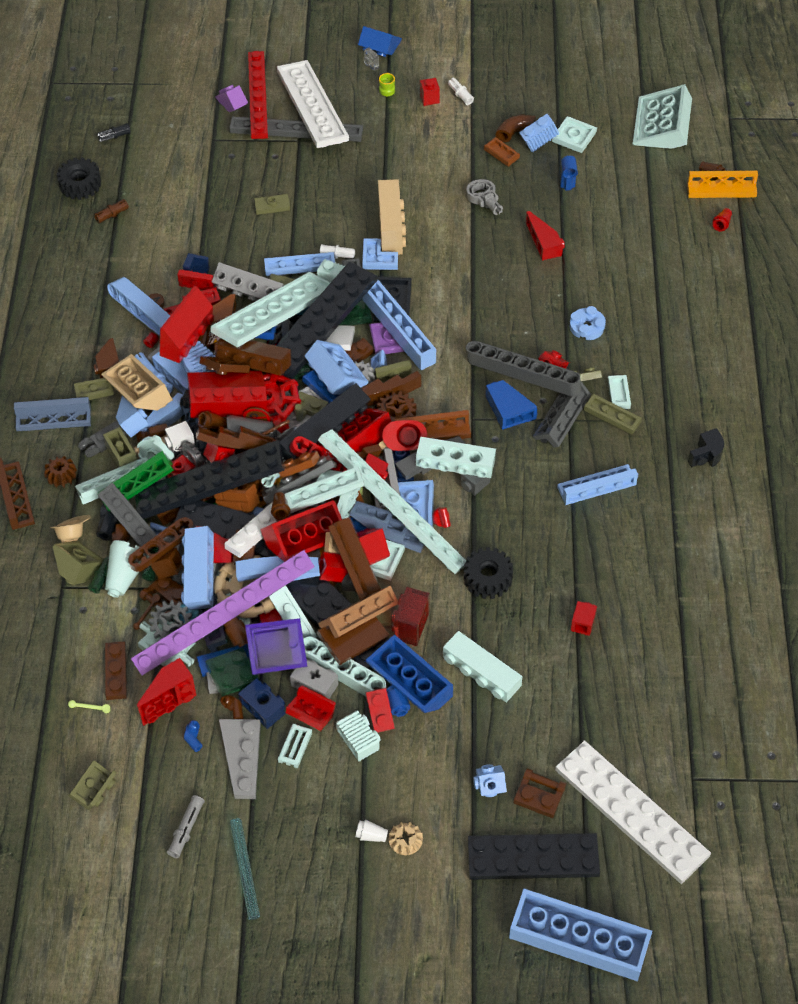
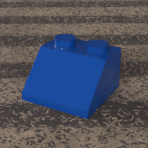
[358,26,402,57]

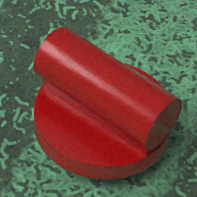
[433,507,451,528]

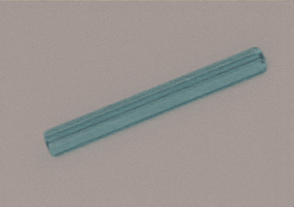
[230,818,260,920]

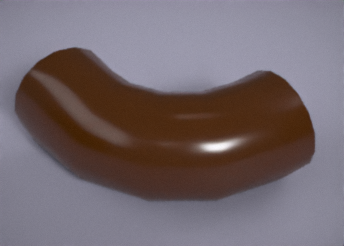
[495,114,536,142]

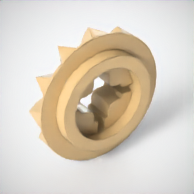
[389,822,423,855]

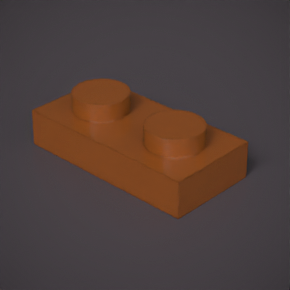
[279,451,320,478]

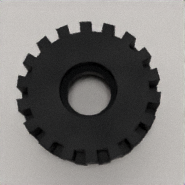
[57,157,101,200]
[464,547,513,599]

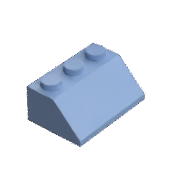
[305,340,369,395]

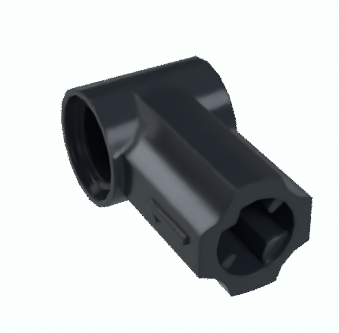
[96,503,119,541]

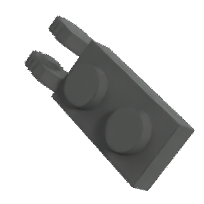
[78,421,129,458]

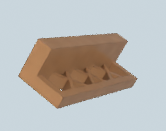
[318,586,399,638]

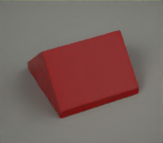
[357,528,390,565]

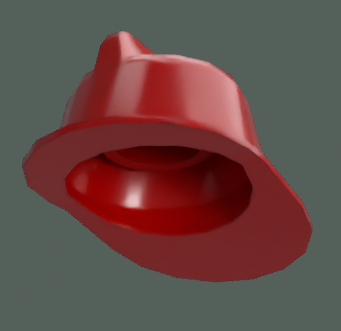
[382,420,427,451]

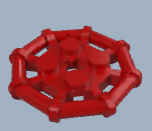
[241,373,301,422]

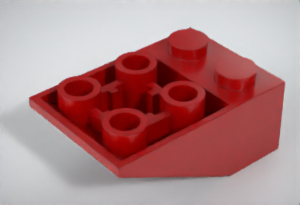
[137,658,196,726]

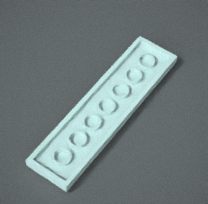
[211,272,330,347]

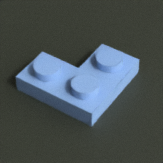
[363,239,398,270]

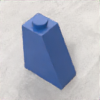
[485,380,537,430]

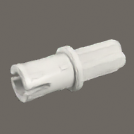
[448,78,474,105]
[320,244,355,259]

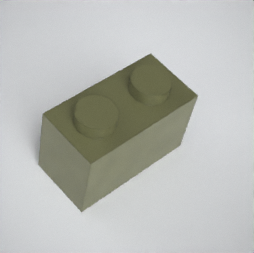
[103,427,137,468]

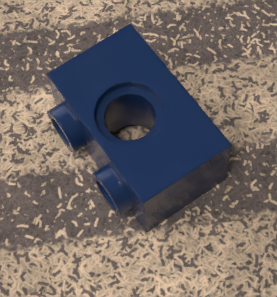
[238,678,285,729]

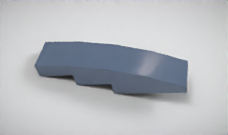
[350,501,425,553]

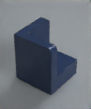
[183,253,210,274]

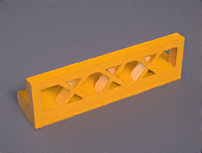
[687,171,758,198]

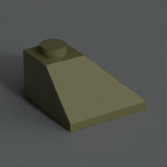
[53,541,106,585]

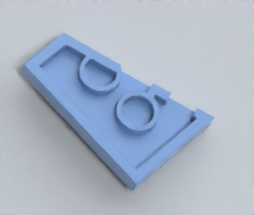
[398,480,434,527]

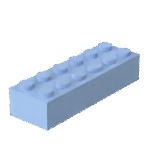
[509,889,652,981]

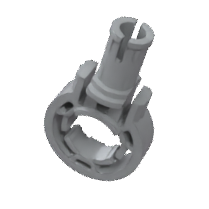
[466,179,503,215]

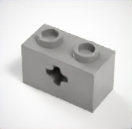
[290,660,338,699]

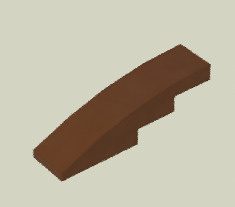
[361,371,421,406]
[196,426,276,449]

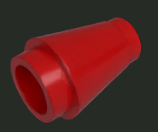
[712,208,732,232]

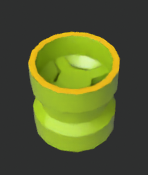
[379,73,395,97]

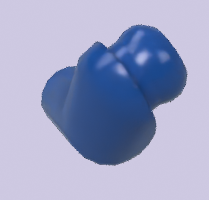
[184,720,203,752]

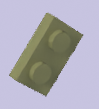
[68,760,117,810]

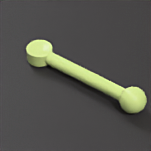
[68,700,110,713]

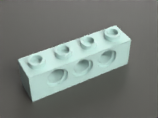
[416,437,496,478]

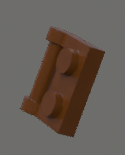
[139,577,184,613]
[513,768,567,818]

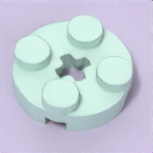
[137,435,174,461]

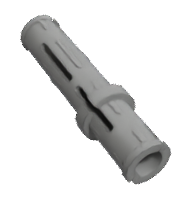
[167,795,204,858]

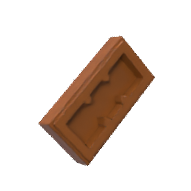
[484,137,520,167]

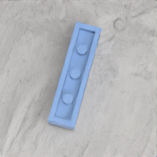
[264,252,335,276]

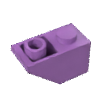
[215,85,248,112]

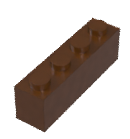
[215,338,291,376]

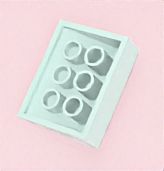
[633,84,692,149]

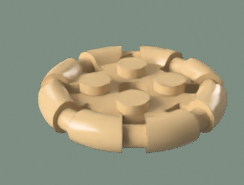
[213,555,275,618]

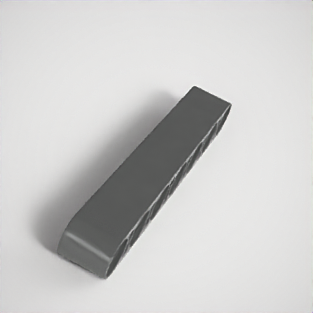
[466,341,582,396]

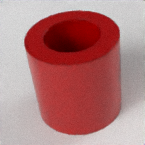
[143,332,159,348]

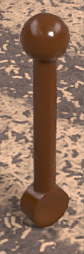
[133,594,161,630]

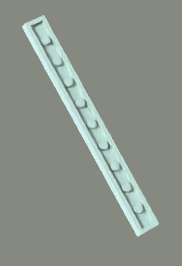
[318,429,466,574]

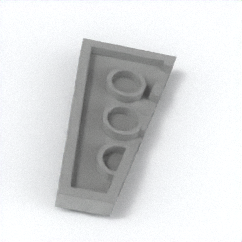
[219,719,261,799]

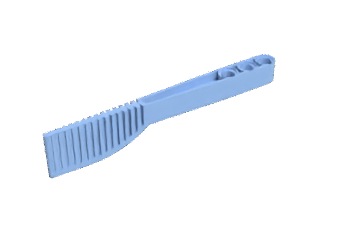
[107,277,216,373]

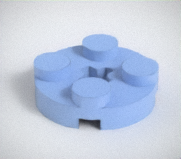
[570,306,606,340]

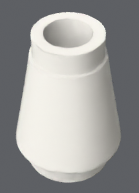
[355,819,388,842]

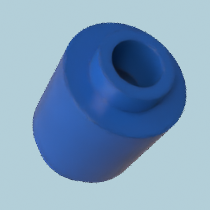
[386,685,411,717]

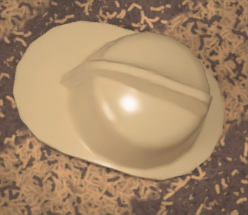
[50,515,91,543]

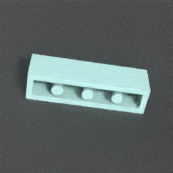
[443,631,522,703]

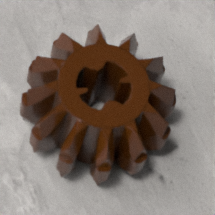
[44,456,77,488]

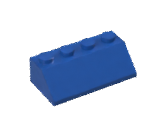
[366,634,453,713]

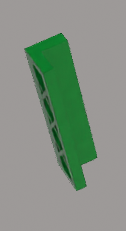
[98,451,174,512]

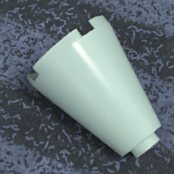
[105,540,147,598]

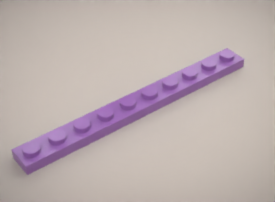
[131,550,315,675]

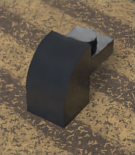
[688,428,724,468]

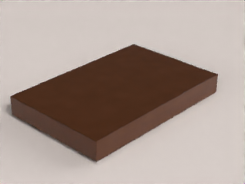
[317,617,390,665]

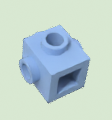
[473,765,507,797]

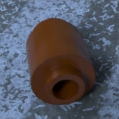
[223,616,248,647]

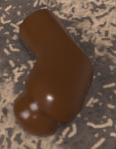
[220,695,243,719]

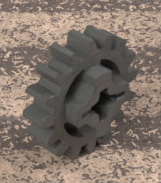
[149,600,192,640]

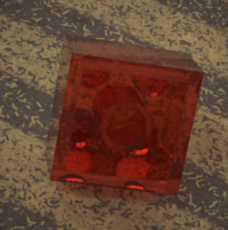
[392,587,430,646]

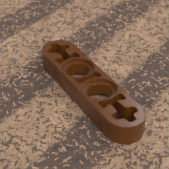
[128,517,194,572]

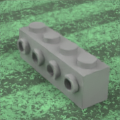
[212,262,285,302]

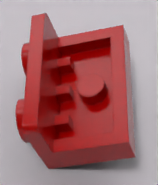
[285,685,336,731]

